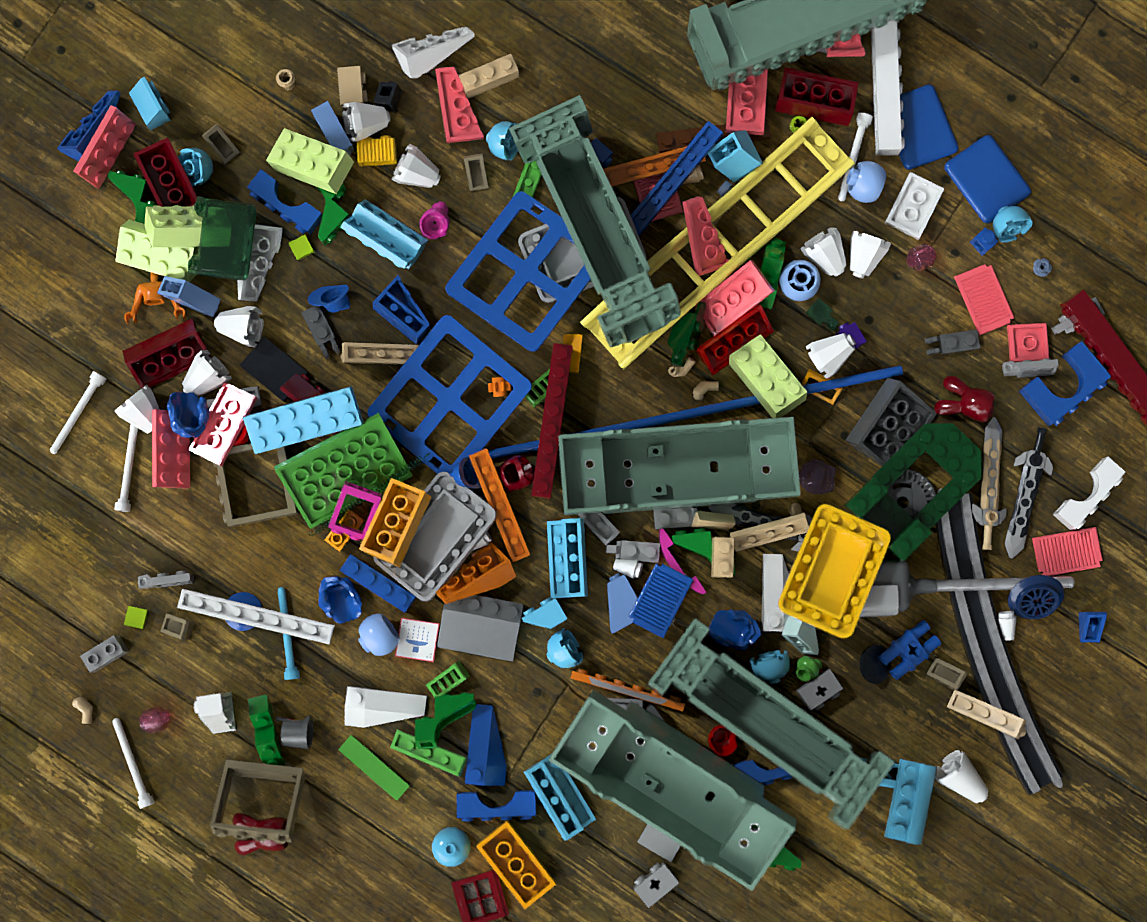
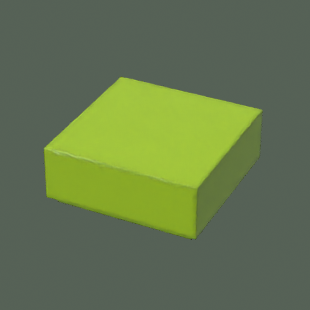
[288,235,314,261]
[124,606,148,629]

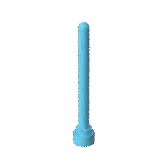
[278,587,300,680]

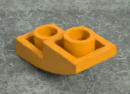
[325,509,365,552]

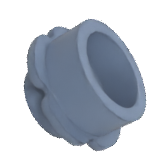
[717,181,733,198]
[1033,258,1052,277]

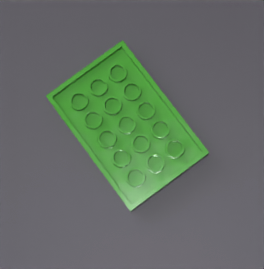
[274,413,413,529]

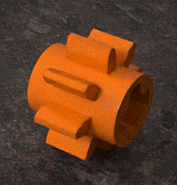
[488,377,511,397]

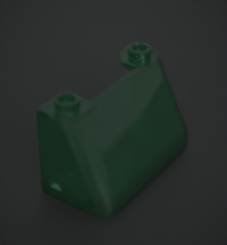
[187,196,256,281]

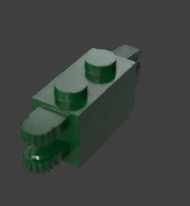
[667,302,706,367]

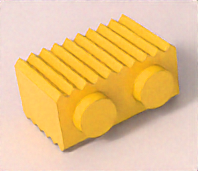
[357,135,397,167]

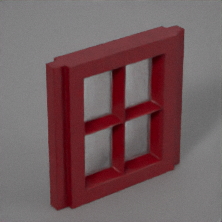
[451,869,509,922]

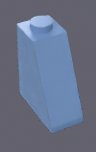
[311,101,354,156]
[157,276,221,316]
[607,573,638,634]

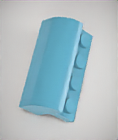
[341,199,428,269]
[547,518,588,599]
[524,755,596,840]
[884,759,937,845]

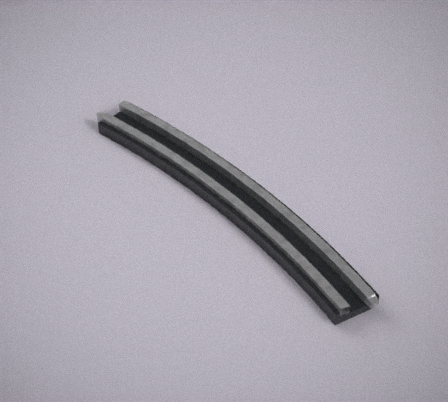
[935,488,1063,795]

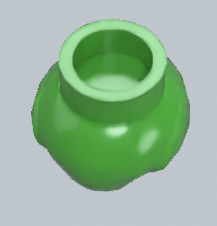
[796,656,822,681]

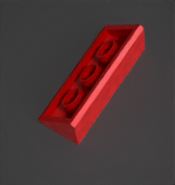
[696,304,774,375]

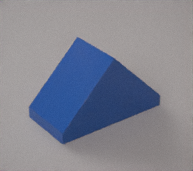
[1079,612,1107,642]

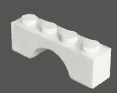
[1053,457,1125,530]

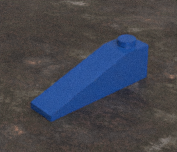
[57,91,121,161]
[465,704,507,786]

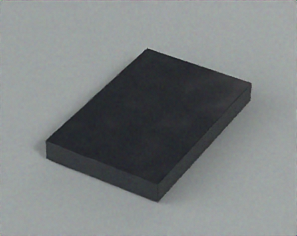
[240,337,308,402]

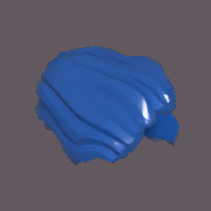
[167,392,210,438]
[318,576,362,624]
[708,609,761,650]

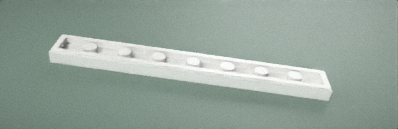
[177,589,335,645]

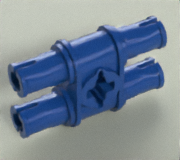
[879,620,941,680]

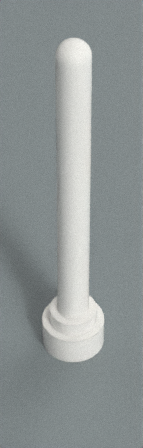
[838,113,873,202]
[50,371,107,454]
[114,424,138,512]
[113,718,155,809]

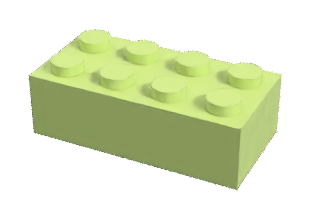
[266,128,354,194]
[144,205,231,248]
[115,220,201,282]
[729,334,807,418]

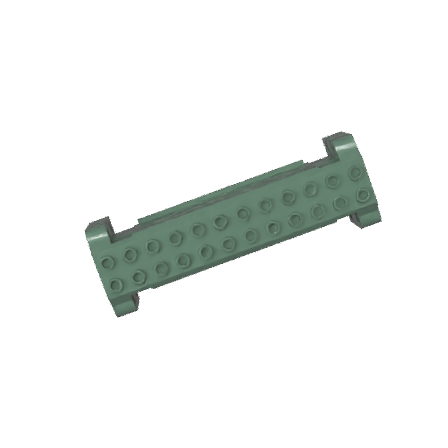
[687,0,927,91]
[509,95,681,347]
[648,619,894,829]

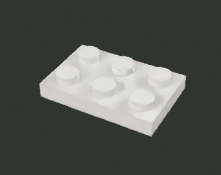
[885,172,944,240]

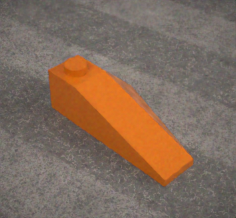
[436,542,516,604]

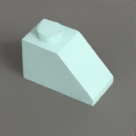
[782,615,819,655]

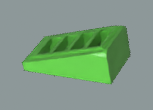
[525,369,550,408]
[426,661,470,698]

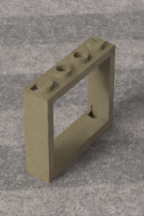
[213,443,299,527]
[210,760,306,844]

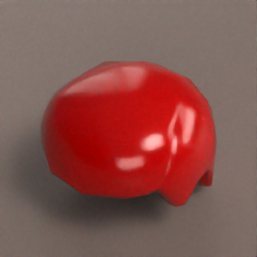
[708,724,738,757]

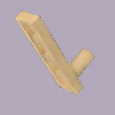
[341,342,419,365]
[730,503,809,552]
[947,690,1026,739]

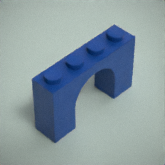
[1019,341,1111,426]

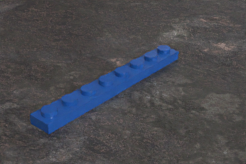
[630,121,724,236]

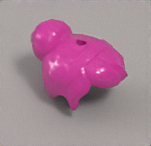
[419,201,450,239]

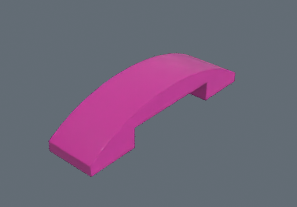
[659,528,706,595]

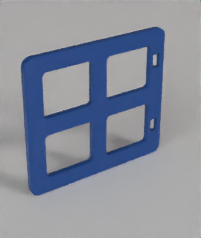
[445,192,591,352]
[368,315,532,474]

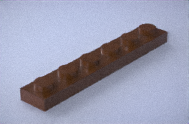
[656,119,771,153]

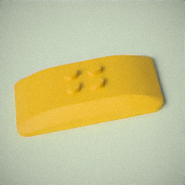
[778,504,890,638]

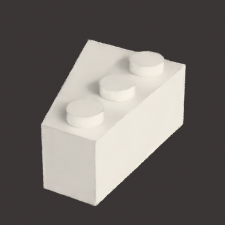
[194,692,236,734]

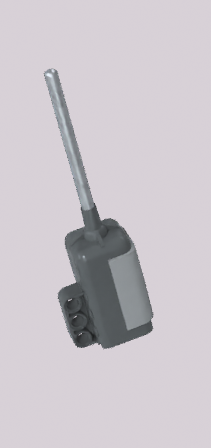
[859,558,1075,618]

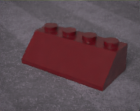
[775,67,858,126]
[133,137,201,207]
[122,319,212,389]
[280,373,346,435]

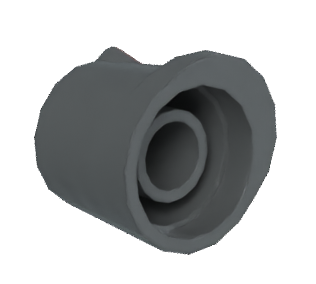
[275,715,314,749]

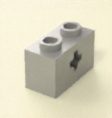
[80,635,129,673]
[795,669,843,711]
[633,862,679,908]

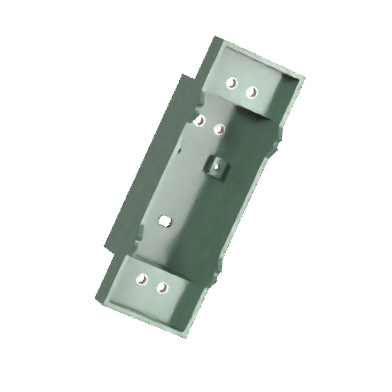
[558,417,800,515]
[549,690,797,891]

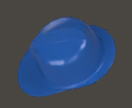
[308,285,350,313]
[449,457,481,488]

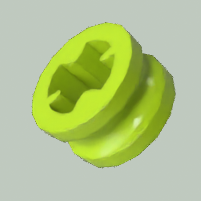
[790,116,807,133]

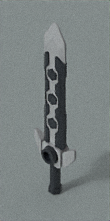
[1004,427,1053,558]
[708,504,812,552]

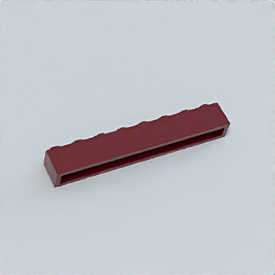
[1060,290,1147,426]
[531,343,573,500]

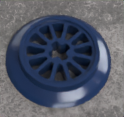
[1008,575,1064,619]

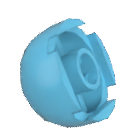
[486,121,518,160]
[178,148,213,186]
[993,206,1033,242]
[547,628,583,668]
[750,650,790,684]
[432,827,471,867]

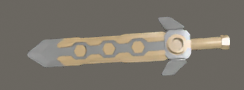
[972,417,1006,550]

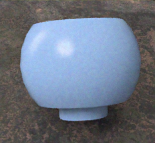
[846,161,886,203]
[779,260,821,301]
[358,613,400,656]

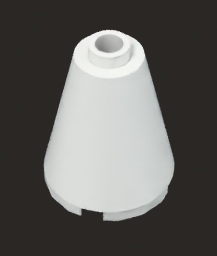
[935,750,989,803]

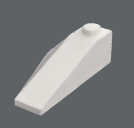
[392,27,475,78]
[236,221,283,302]
[761,554,789,632]
[345,686,427,728]

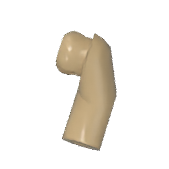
[668,357,696,377]
[693,381,719,400]
[72,697,93,724]

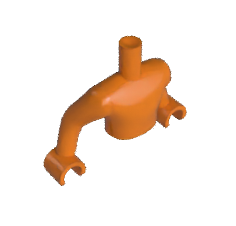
[124,272,187,324]

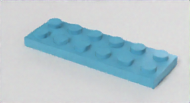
[243,386,363,454]

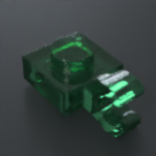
[806,298,839,331]

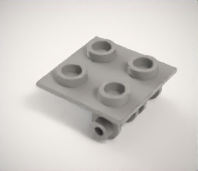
[637,824,681,862]

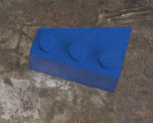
[373,275,430,345]

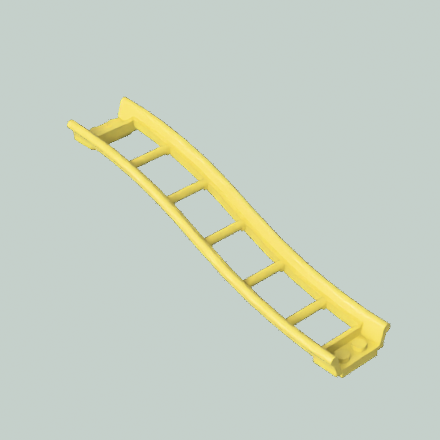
[580,117,855,370]

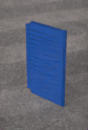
[629,563,694,638]

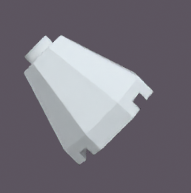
[342,102,390,142]
[392,144,441,188]
[801,228,846,276]
[850,231,891,278]
[214,306,264,347]
[806,333,856,379]
[182,350,232,397]
[115,385,160,434]

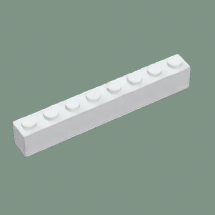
[871,20,905,155]

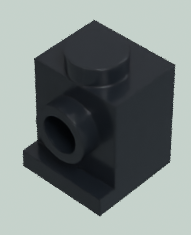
[374,81,402,113]

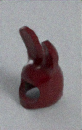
[934,376,995,423]
[484,456,534,504]
[232,813,289,855]

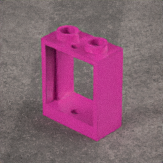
[328,481,382,541]

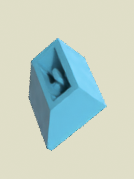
[129,77,170,131]
[708,130,763,182]
[522,597,567,629]

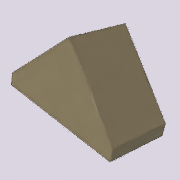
[202,124,239,164]
[464,153,488,191]
[160,613,195,640]
[927,658,967,690]

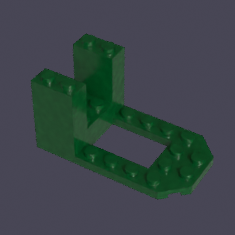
[843,423,981,561]

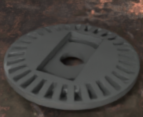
[887,469,936,517]

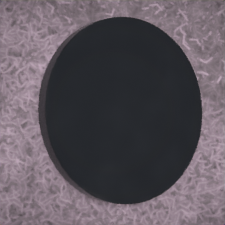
[860,645,891,684]

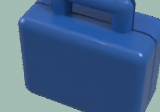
[899,85,958,170]
[944,135,1031,223]

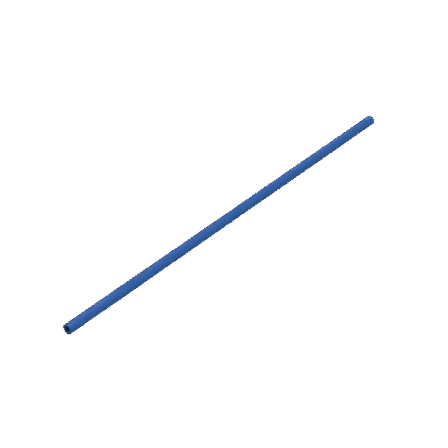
[488,365,903,459]

